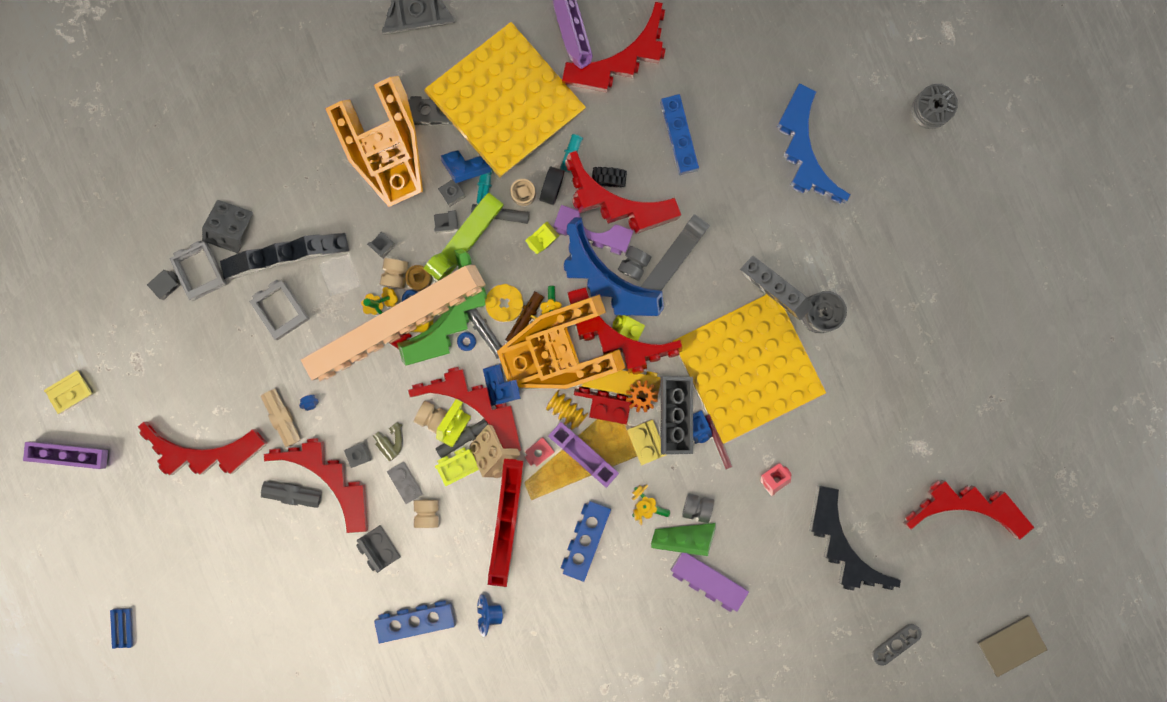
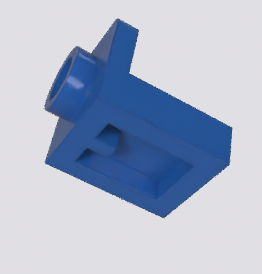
[693,410,712,444]

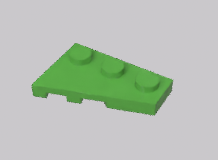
[651,523,716,556]

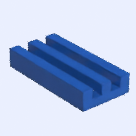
[110,608,133,649]

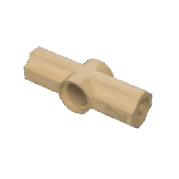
[261,389,301,447]

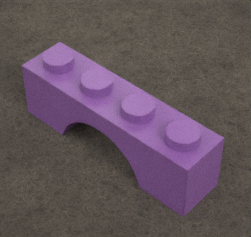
[553,205,633,255]
[548,422,619,488]

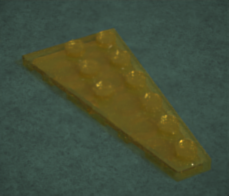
[524,419,637,500]

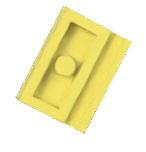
[44,370,93,414]
[627,419,666,465]

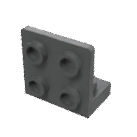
[202,200,253,253]
[356,525,401,573]

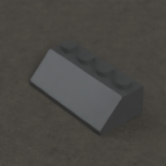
[661,376,693,455]

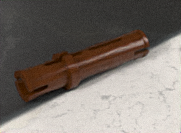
[505,291,545,342]

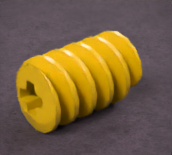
[546,390,589,430]

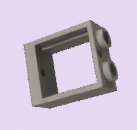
[169,241,228,301]
[249,280,309,340]

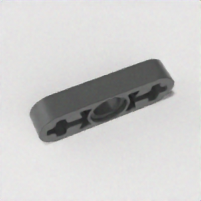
[872,624,922,666]

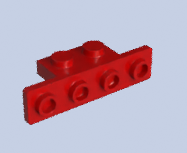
[574,387,650,425]

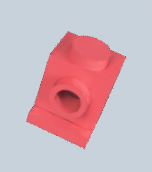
[525,437,555,466]
[760,463,792,496]

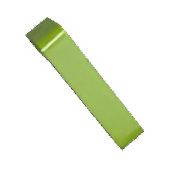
[423,193,504,281]

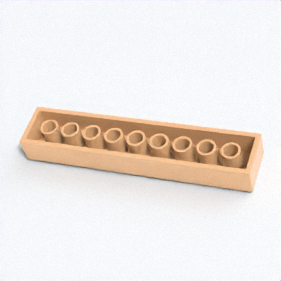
[301,265,486,381]

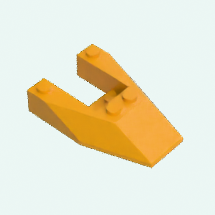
[325,76,423,207]
[497,294,626,389]

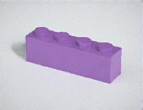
[23,441,108,469]
[670,553,749,612]

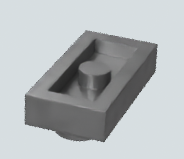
[387,462,423,504]

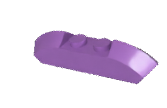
[553,0,593,69]

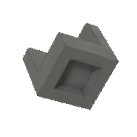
[434,210,459,234]
[367,231,396,259]

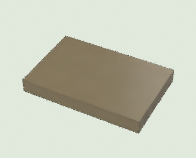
[977,615,1048,677]

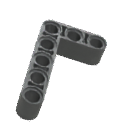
[641,214,710,291]

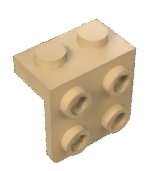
[470,425,520,478]

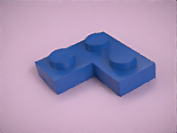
[441,150,491,183]
[483,364,521,406]

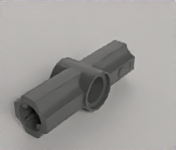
[261,481,321,508]

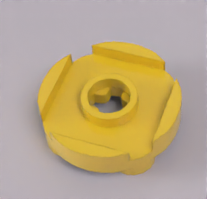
[485,284,523,322]

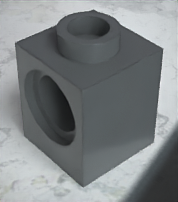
[438,179,466,207]
[147,270,180,300]
[344,443,371,468]

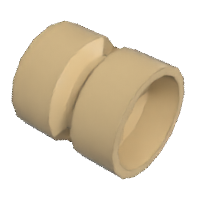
[510,179,536,207]
[380,258,409,289]
[413,401,447,434]
[414,500,439,528]

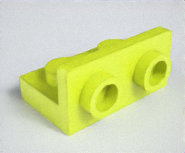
[436,399,471,447]

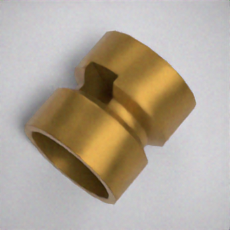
[405,265,432,291]

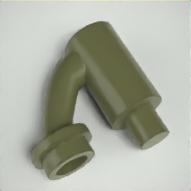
[373,422,403,462]

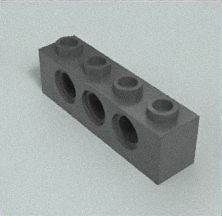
[408,96,453,125]
[740,256,813,320]

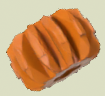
[626,380,658,413]

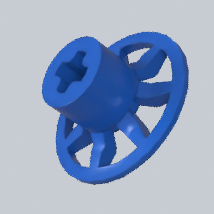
[477,594,503,637]

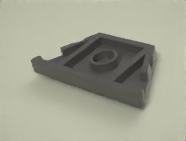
[382,0,455,34]

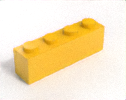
[581,370,661,399]

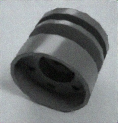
[912,84,958,129]
[801,291,847,333]

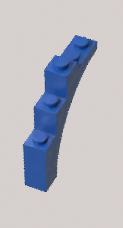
[777,83,851,204]
[564,217,664,316]

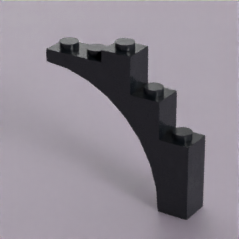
[220,233,349,279]
[809,485,901,591]

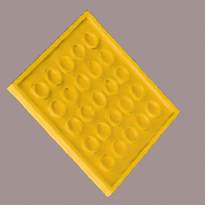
[424,22,586,178]
[672,294,826,444]

